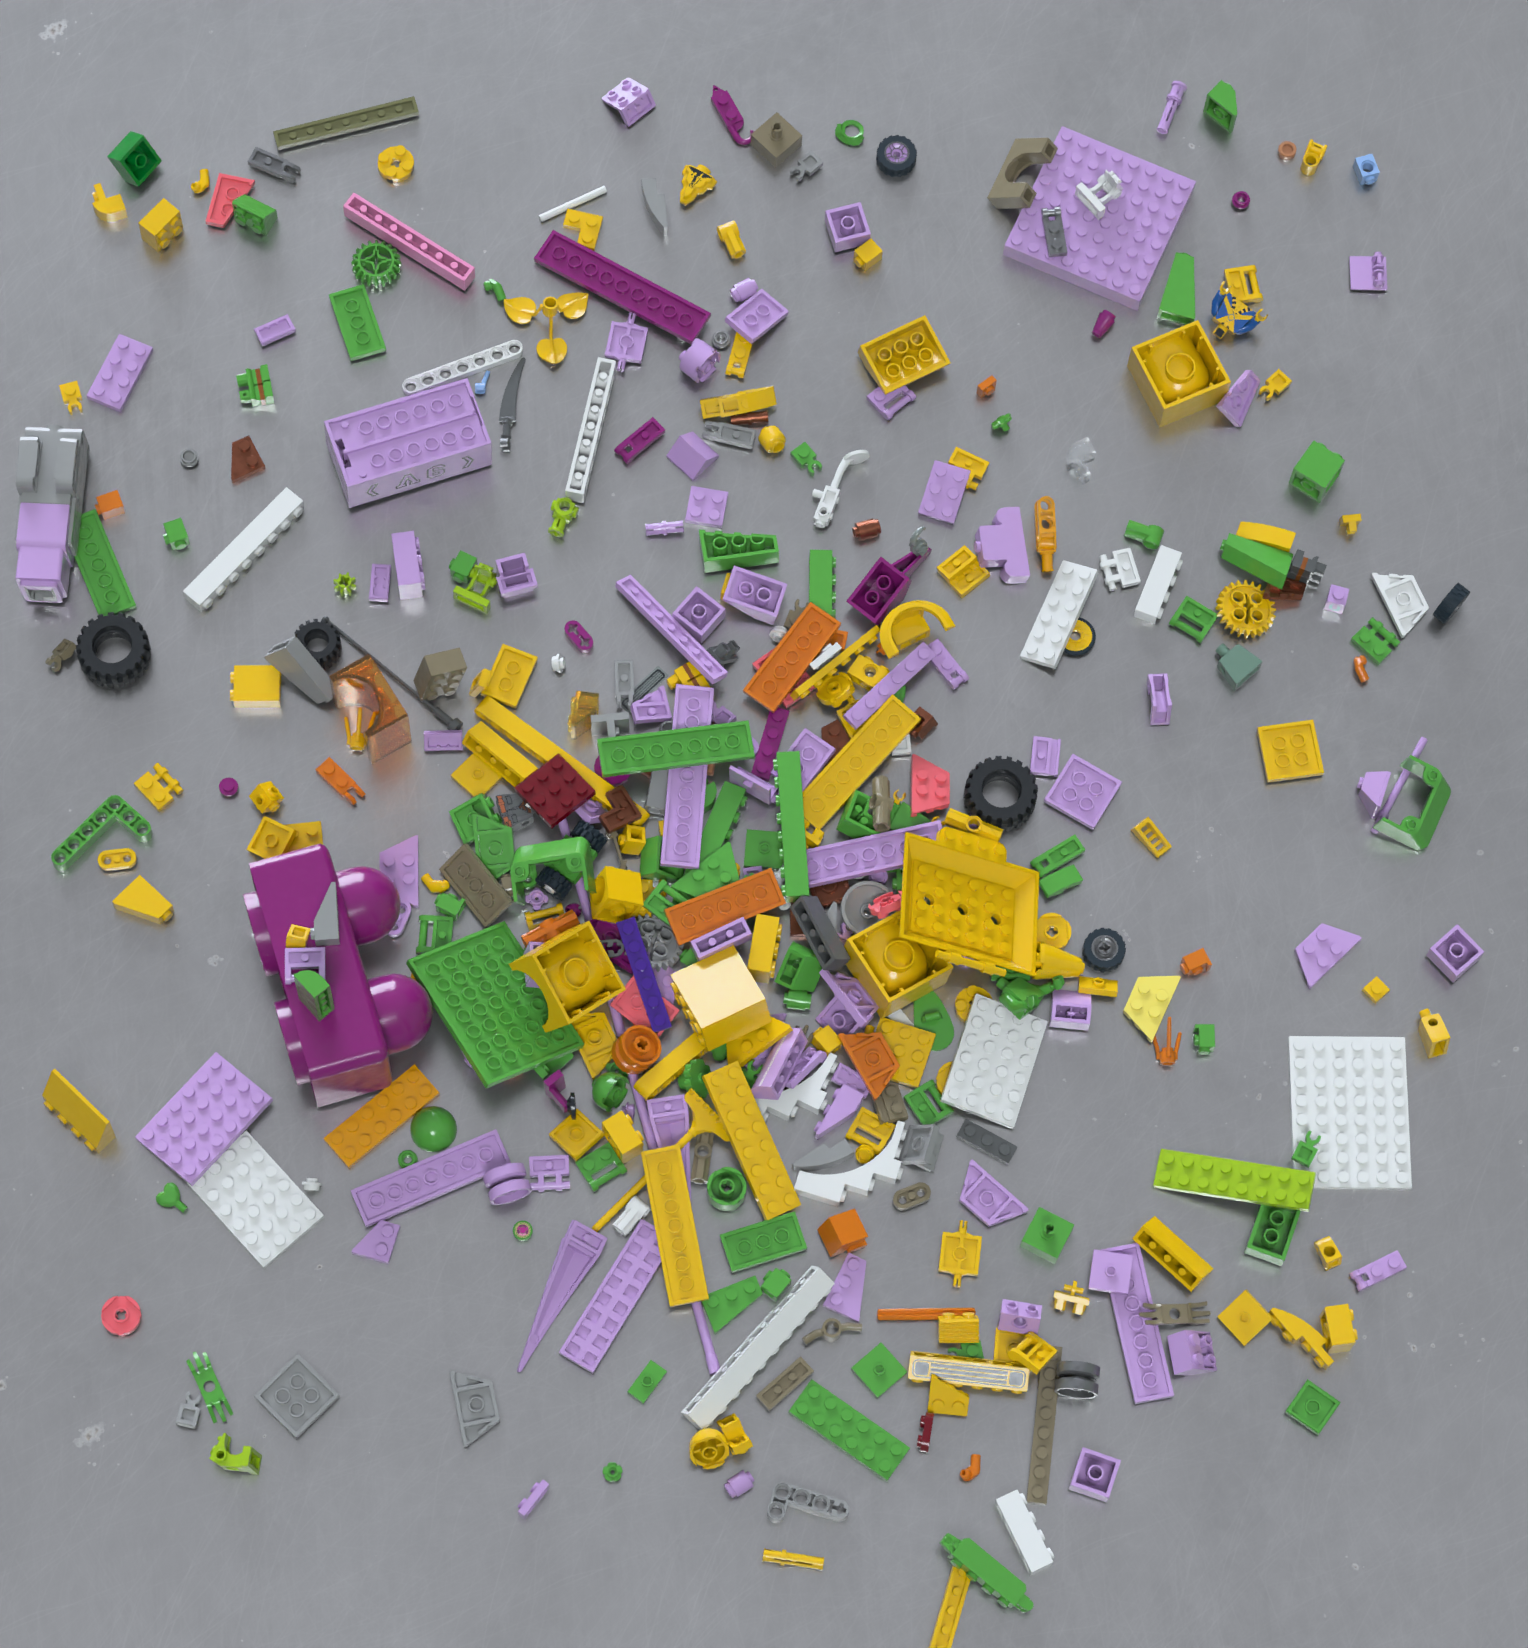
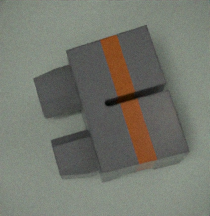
[1287,549,1327,585]

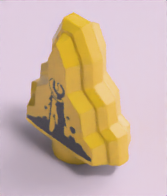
[680,165,717,206]

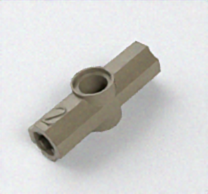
[869,775,894,832]
[690,1132,714,1184]

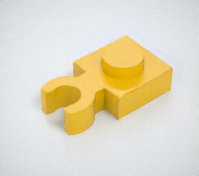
[1258,369,1292,401]
[59,381,83,415]

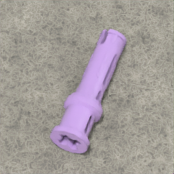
[1156,81,1187,134]

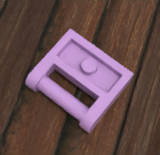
[866,386,916,420]
[285,947,326,985]

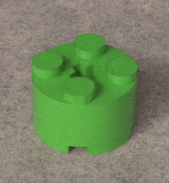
[707,1167,747,1211]

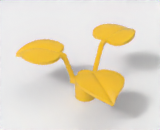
[504,292,588,364]

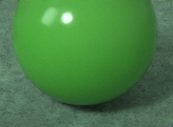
[410,1106,457,1152]

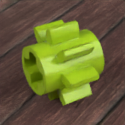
[333,572,357,597]

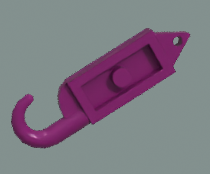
[711,85,754,145]

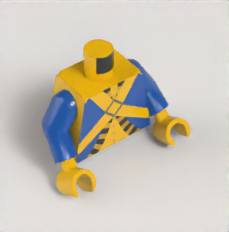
[1211,281,1268,339]

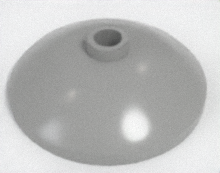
[841,881,897,934]

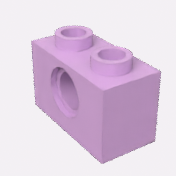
[998,1299,1042,1335]

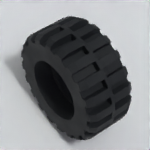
[76,612,151,688]
[963,756,1038,832]

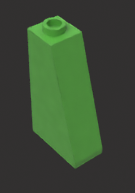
[1157,252,1195,325]
[1220,533,1293,589]

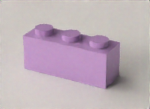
[691,917,752,961]

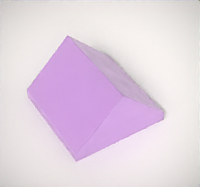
[666,431,719,481]

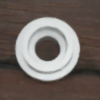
[769,626,788,643]
[552,654,566,673]
[302,1178,322,1191]

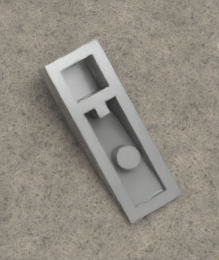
[310,882,340,946]

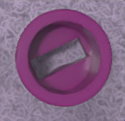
[565,903,582,917]

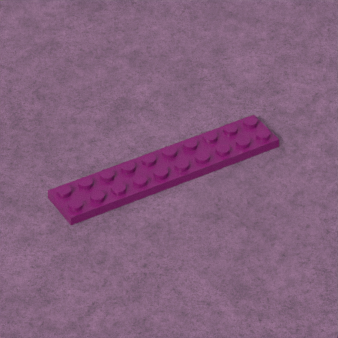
[534,230,711,344]

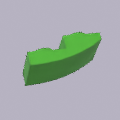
[1039,864,1083,898]

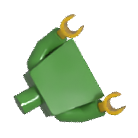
[889,789,945,831]

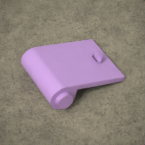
[729,765,779,805]

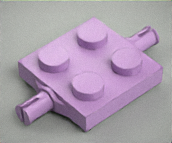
[605,312,648,372]

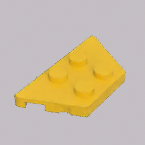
[571,1012,617,1080]
[726,1016,793,1068]

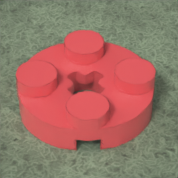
[868,891,902,919]
[101,1296,142,1337]

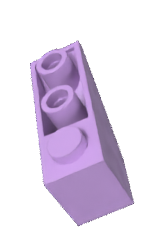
[814,1084,864,1140]

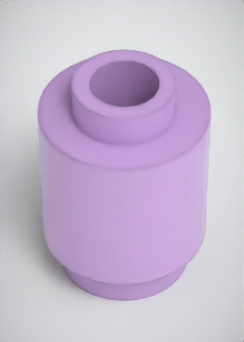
[730,278,758,303]
[724,1470,755,1498]

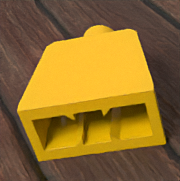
[1418,1009,1451,1059]

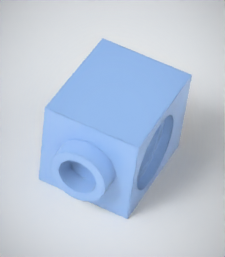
[1353,154,1380,185]

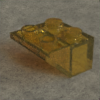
[568,691,599,740]

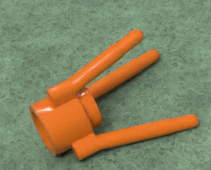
[1153,1017,1182,1065]

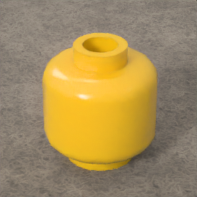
[758,425,786,453]

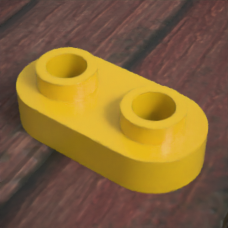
[97,848,137,871]

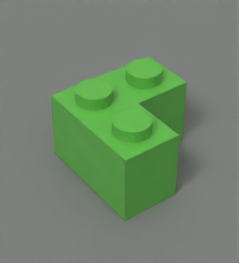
[836,790,880,839]

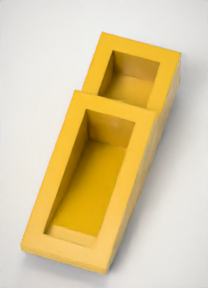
[1236,522,1296,552]

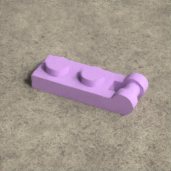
[927,639,969,690]
[785,1047,827,1089]
[1349,1250,1407,1292]

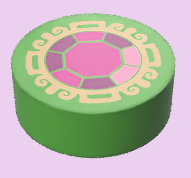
[513,1221,533,1241]

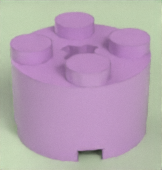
[679,338,721,383]

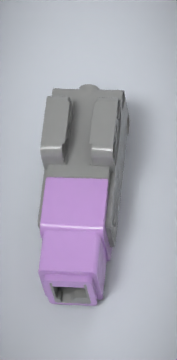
[15,424,90,603]

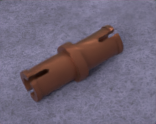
[731,410,768,426]

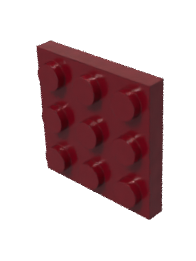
[514,753,596,829]

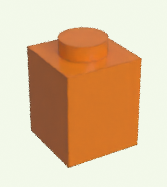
[95,490,125,520]

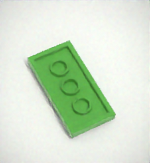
[329,284,386,361]
[720,1211,807,1273]

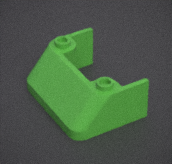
[1373,755,1451,851]
[510,837,596,906]

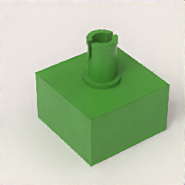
[1020,1207,1074,1264]

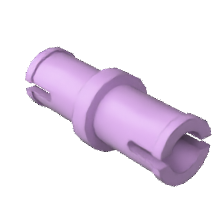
[645,520,684,536]

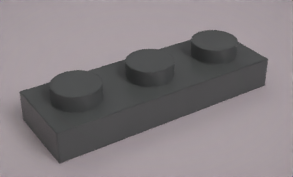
[956,1119,1017,1165]

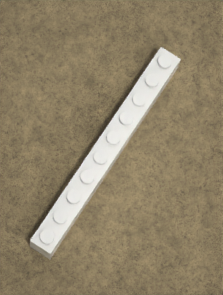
[681,1266,835,1430]

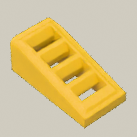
[1131,816,1172,858]

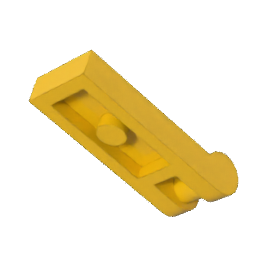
[725,332,753,379]

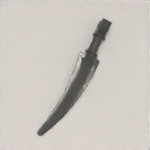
[499,357,526,452]

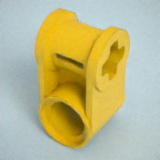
[1300,139,1328,176]

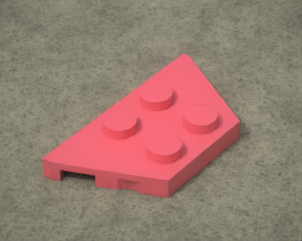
[910,754,950,817]

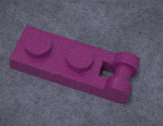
[614,417,665,464]

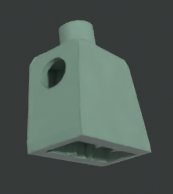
[1216,643,1262,691]

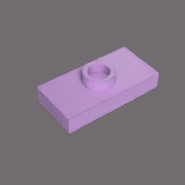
[254,314,296,347]
[369,564,391,602]
[424,730,463,751]
[830,1063,869,1099]

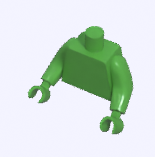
[996,975,1065,1020]

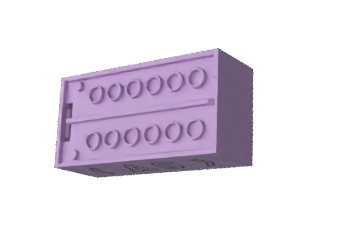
[324,378,492,508]

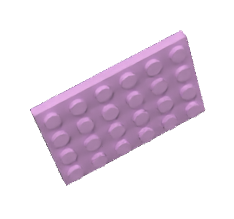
[135,1052,273,1186]

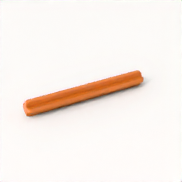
[877,1308,976,1320]

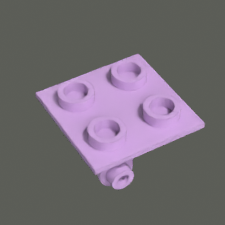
[1349,252,1387,291]

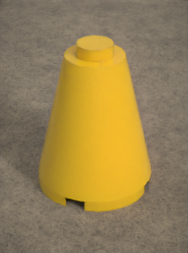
[1030,941,1085,980]

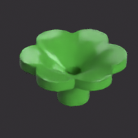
[991,413,1012,432]

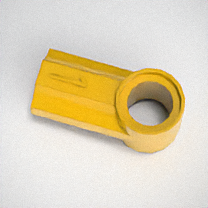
[717,221,746,259]

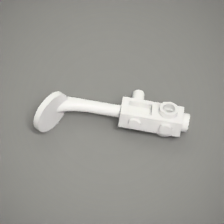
[812,450,870,528]

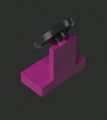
[543,1069,576,1120]

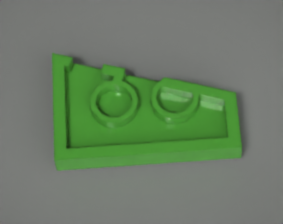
[701,1276,763,1334]

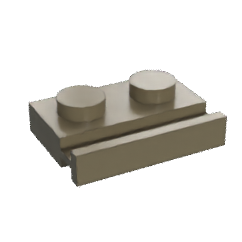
[871,1083,909,1125]

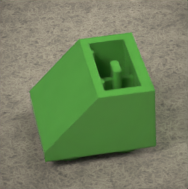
[232,194,278,236]
[774,941,822,992]

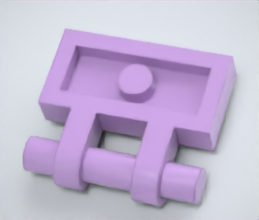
[529,1155,570,1192]

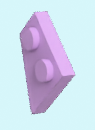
[630,686,672,724]
[352,1220,400,1264]

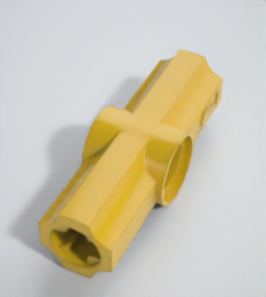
[945,808,1003,842]

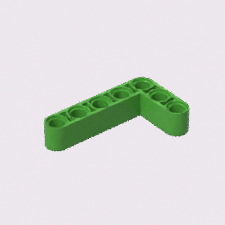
[51,795,153,871]

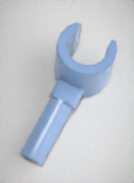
[475,371,490,394]

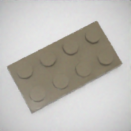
[439,844,514,927]

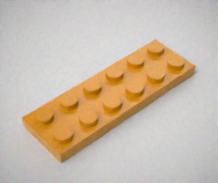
[324,1064,440,1169]

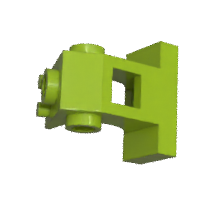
[453,562,497,614]
[209,1433,262,1475]

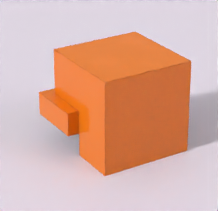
[817,1208,868,1257]

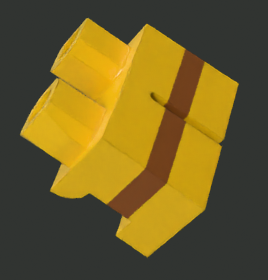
[666,662,711,690]

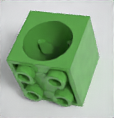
[1289,441,1345,503]

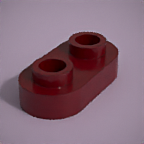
[916,1412,934,1453]

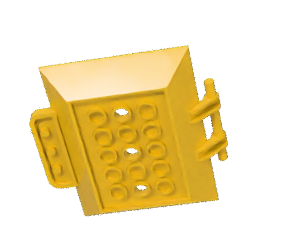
[899,827,1039,977]

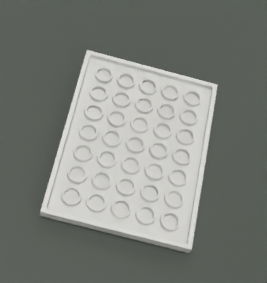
[1288,1036,1412,1190]

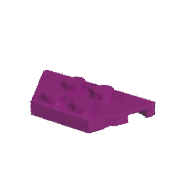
[589,919,633,974]

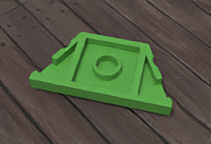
[472,813,515,879]
[671,841,739,898]

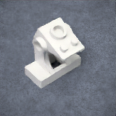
[1075,170,1123,220]

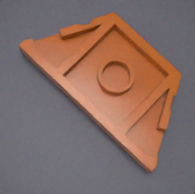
[837,1032,900,1101]

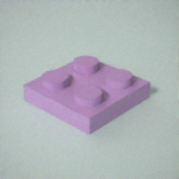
[685,486,728,529]

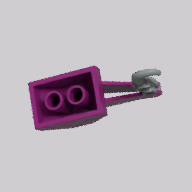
[846,526,932,625]

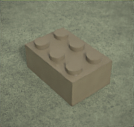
[413,647,467,700]

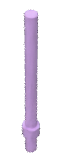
[1371,737,1428,834]

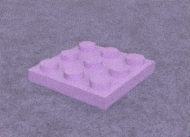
[1044,754,1122,830]

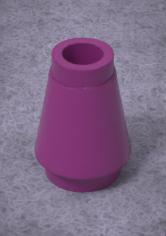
[1092,310,1116,338]

